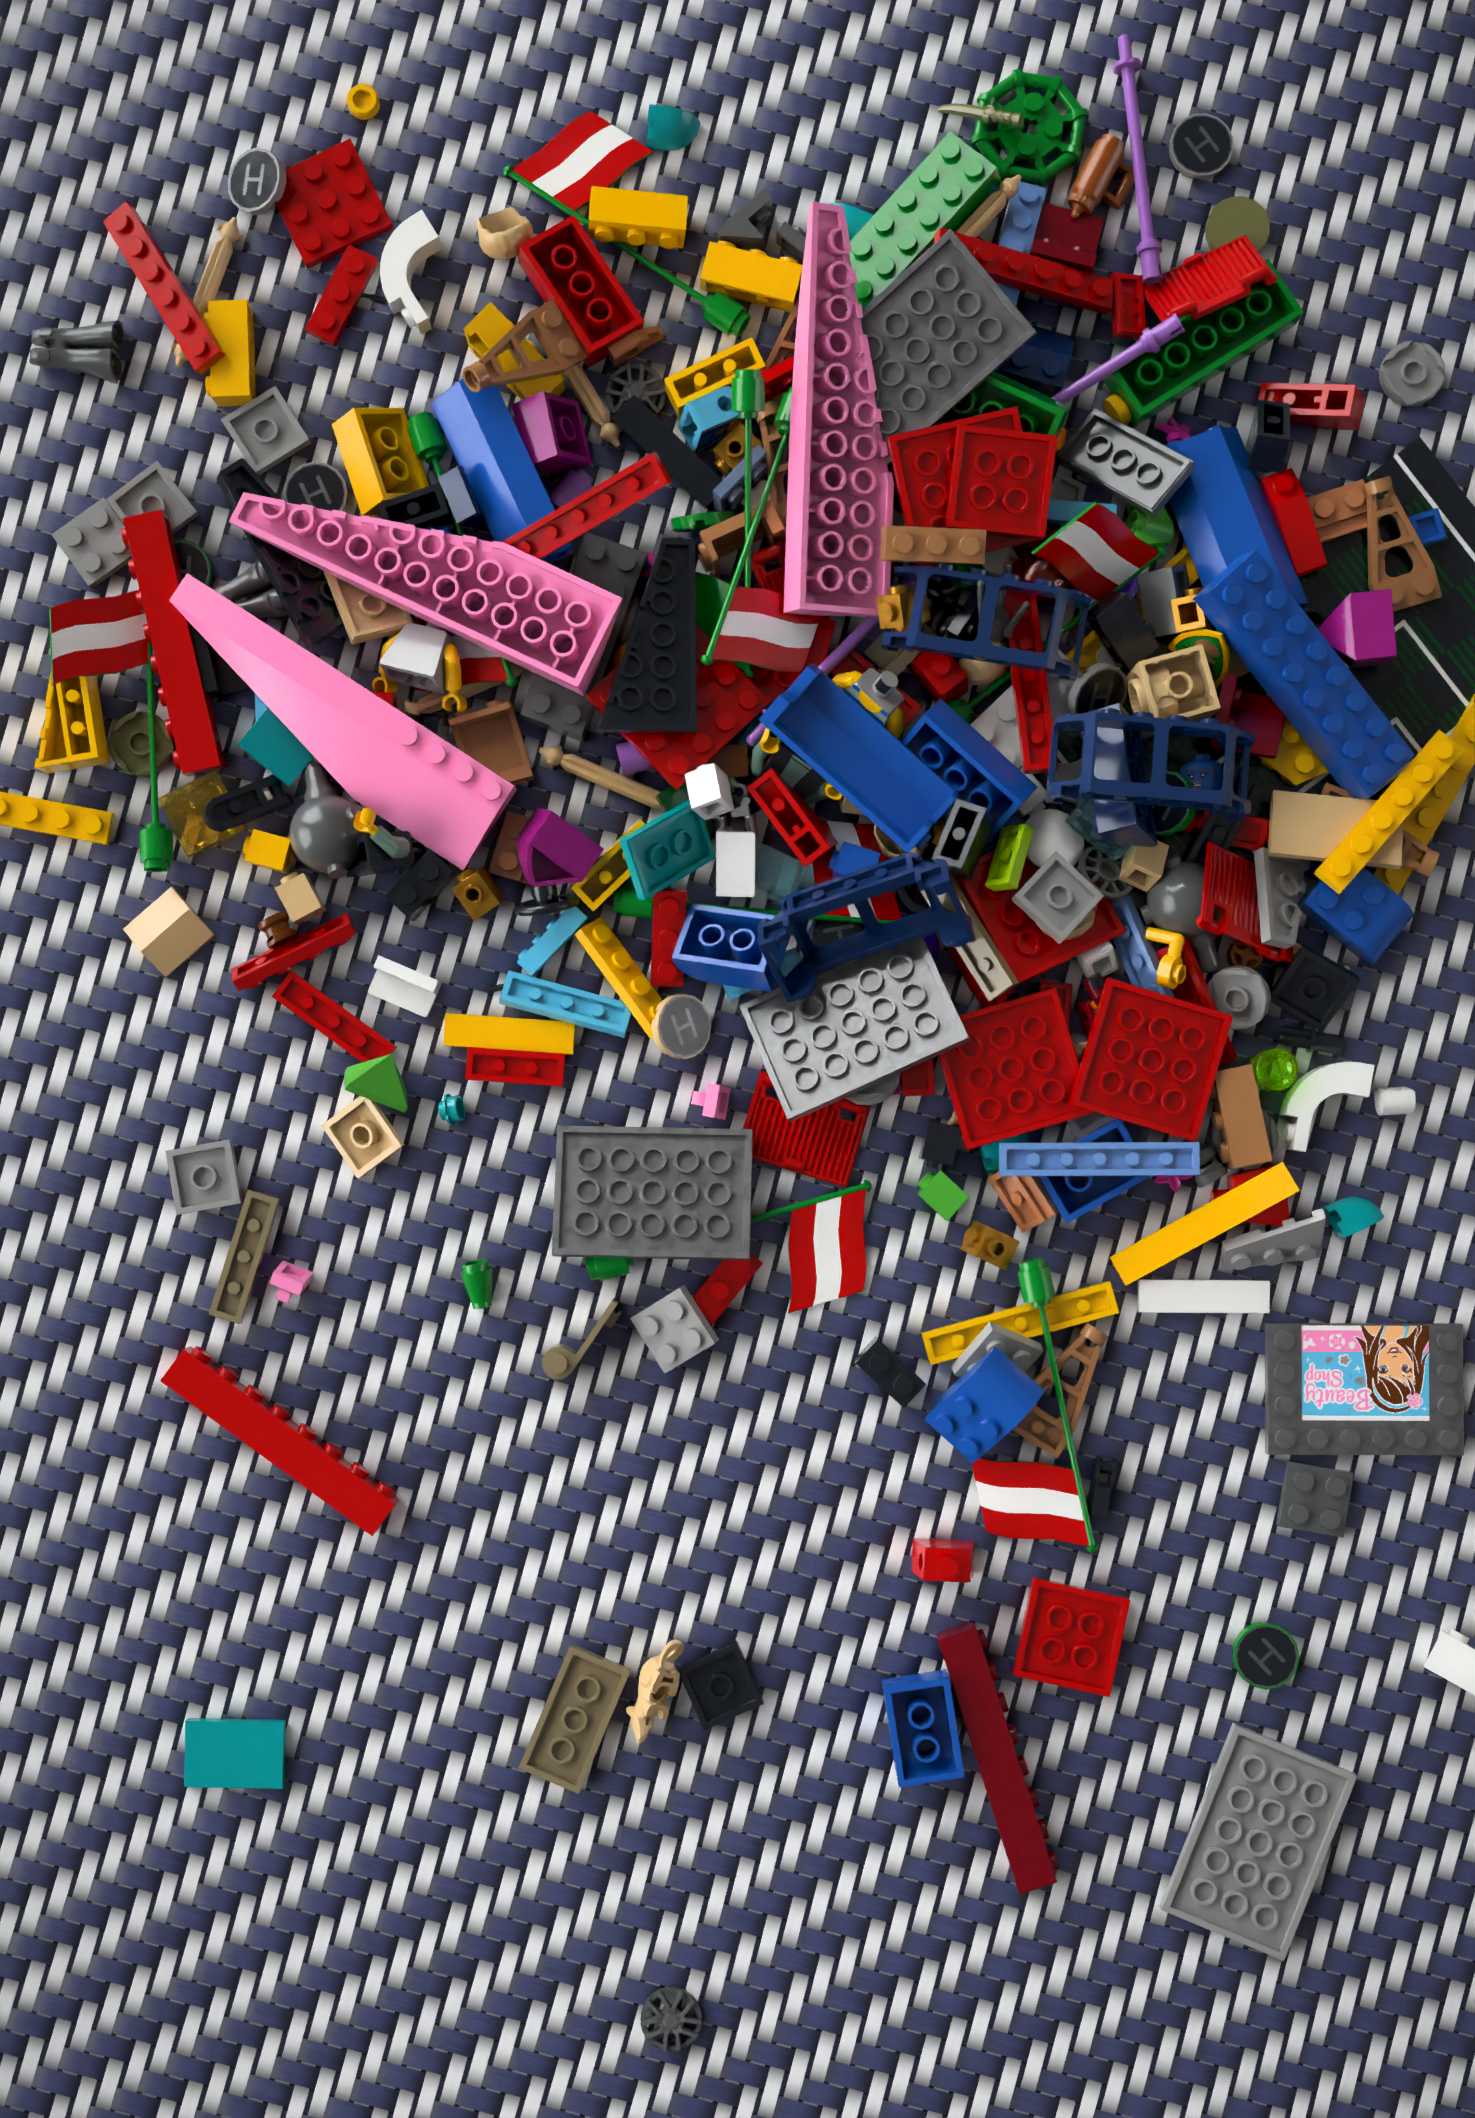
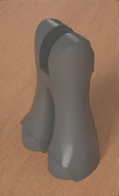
[29,321,125,384]
[213,559,288,619]

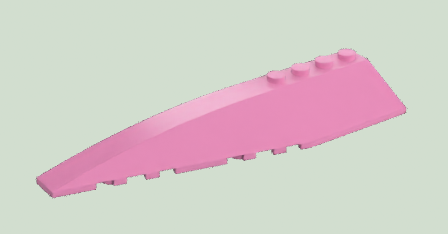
[783,202,894,617]
[229,492,623,696]
[169,573,517,871]

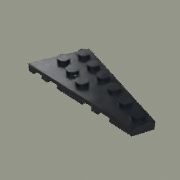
[216,458,344,651]
[597,538,697,734]

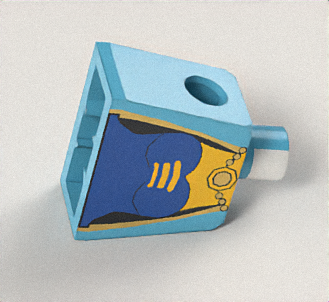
[678,386,743,454]

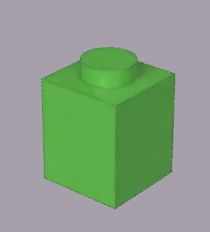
[916,1170,969,1221]

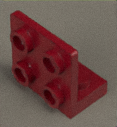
[1030,203,1104,273]
[1211,673,1285,759]

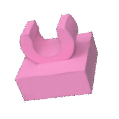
[691,1083,731,1120]
[270,1260,313,1304]

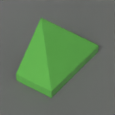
[345,1054,408,1113]

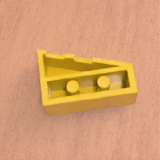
[463,301,566,400]
[34,672,110,774]

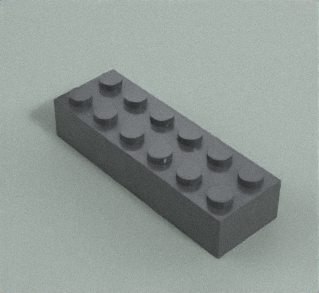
[520,532,648,742]

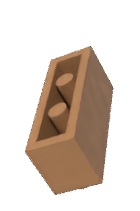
[880,525,986,565]
[1209,1064,1272,1169]

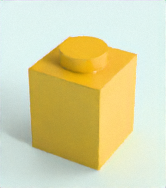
[243,829,293,874]

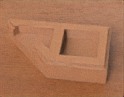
[608,325,665,367]

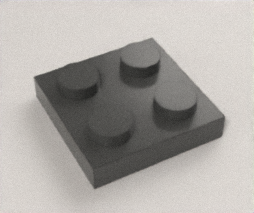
[1276,1460,1354,1538]

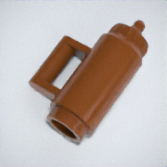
[1067,134,1134,219]

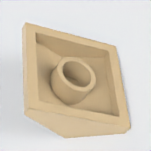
[123,886,215,978]
[321,1096,405,1179]

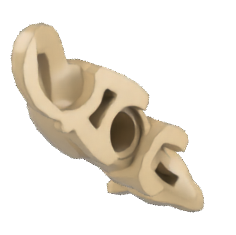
[626,1639,685,1744]

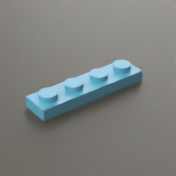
[499,970,632,1038]

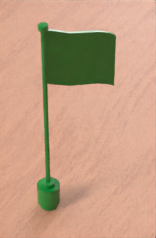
[654,369,765,677]

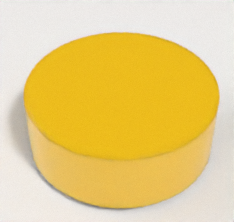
[347,84,380,120]
[1103,394,1131,425]

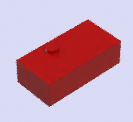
[518,215,644,368]

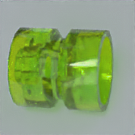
[1248,1048,1299,1092]

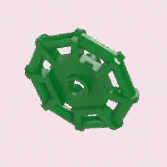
[971,69,1089,187]

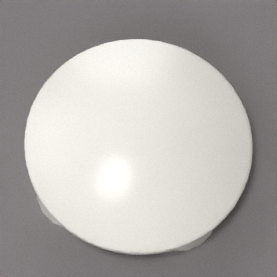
[1025,809,1084,868]

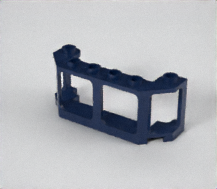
[881,563,1091,681]
[1045,708,1256,821]
[757,852,975,1003]

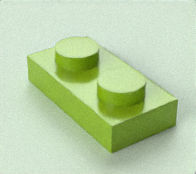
[985,824,1034,891]

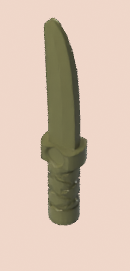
[937,104,1024,128]

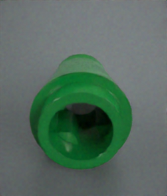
[460,1259,492,1309]

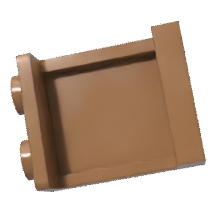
[697,500,785,578]
[448,699,535,786]

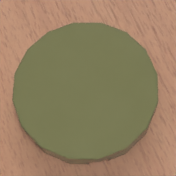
[1205,196,1270,252]
[109,711,175,776]

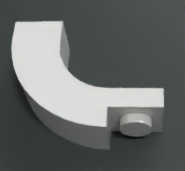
[380,210,443,335]
[1279,1062,1375,1152]

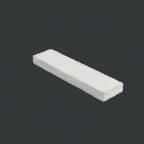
[1138,1279,1270,1313]

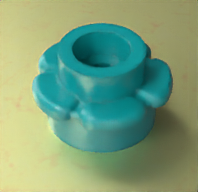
[438,1094,465,1125]

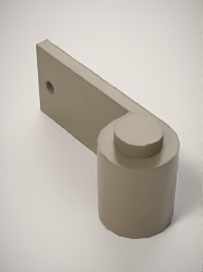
[542,1298,622,1379]

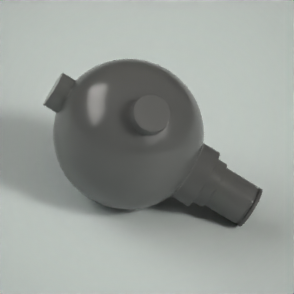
[289,763,367,879]
[1139,854,1222,973]

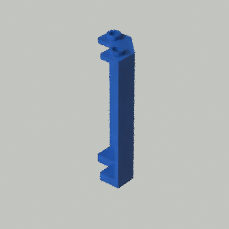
[431,379,573,564]
[1164,425,1308,607]
[759,663,960,853]

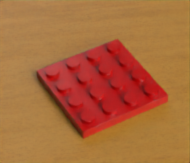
[887,406,1045,566]
[586,625,771,791]
[954,851,1126,986]
[1069,978,1233,1142]
[938,987,1093,1150]

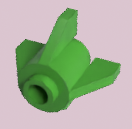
[1125,503,1175,549]

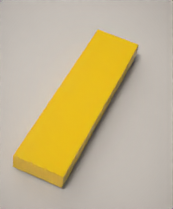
[443,1013,576,1055]

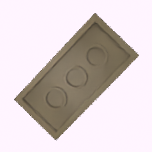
[518,1644,631,1794]

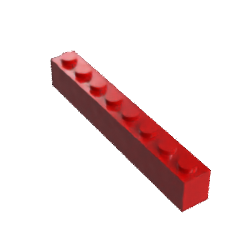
[121,509,227,776]
[160,1346,400,1536]

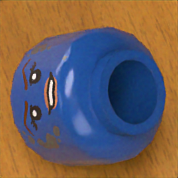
[1180,754,1223,790]

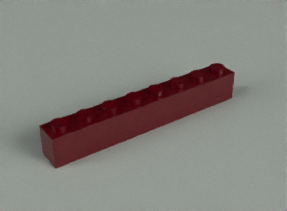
[936,1621,1060,1894]

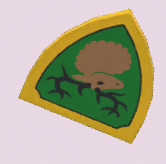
[1167,629,1230,689]

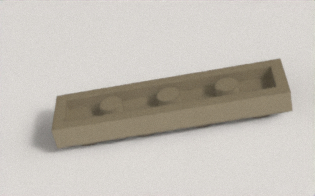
[921,875,1019,1002]
[208,1189,281,1324]

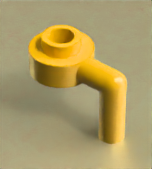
[1145,927,1186,989]

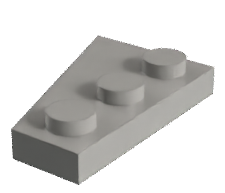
[1254,847,1311,949]
[1220,1208,1326,1271]

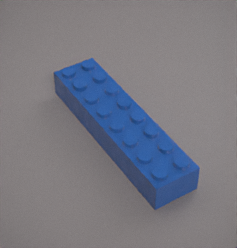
[1193,550,1415,799]

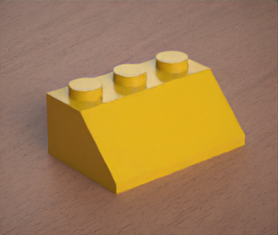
[332,408,429,516]

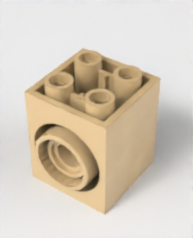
[1126,644,1221,739]

